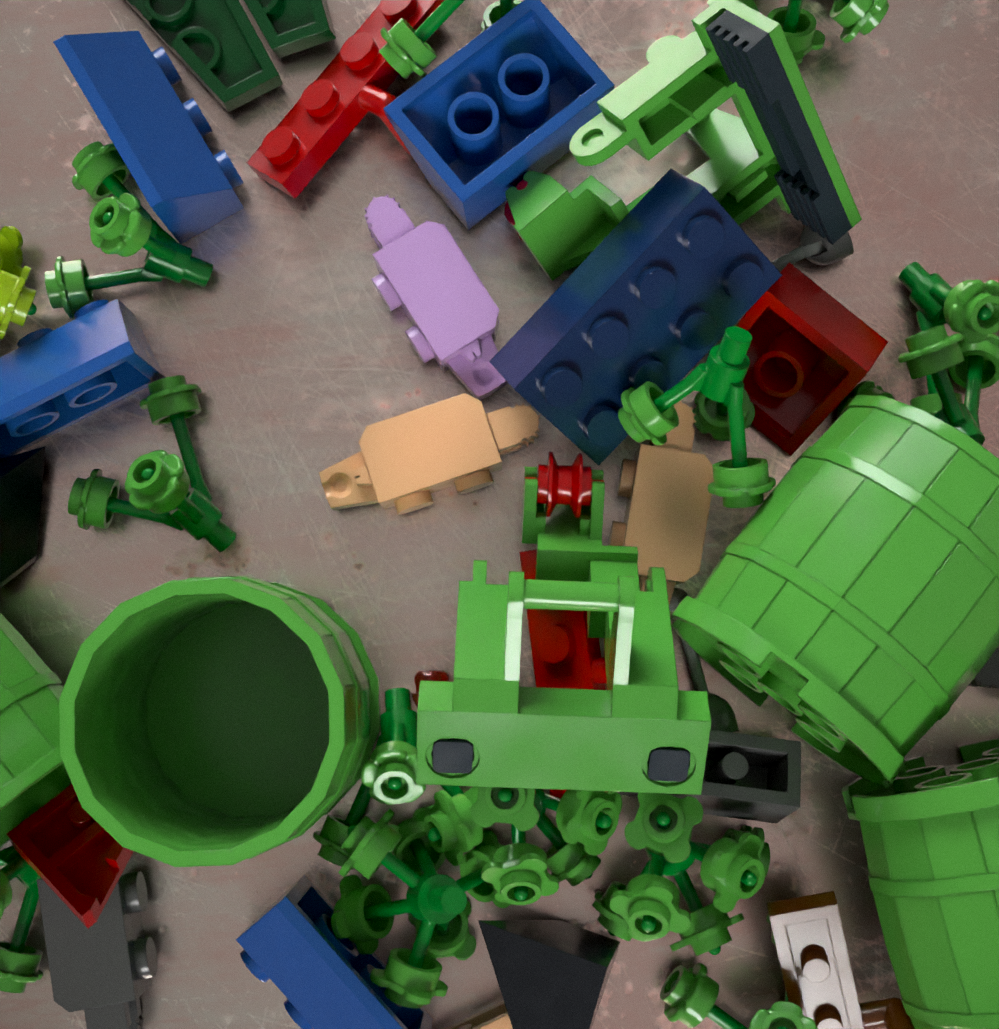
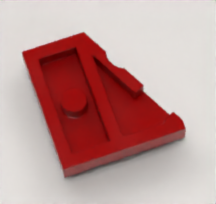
[6,784,134,929]

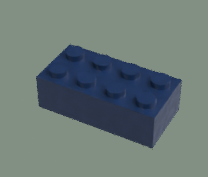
[489,168,782,466]

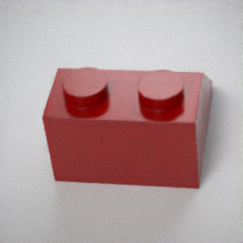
[736,262,888,456]

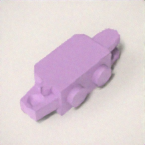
[364,194,508,401]

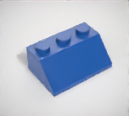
[383,0,615,230]
[53,31,244,244]
[0,299,166,459]
[236,874,433,1029]

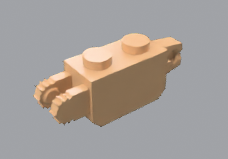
[319,393,540,515]
[608,400,714,604]

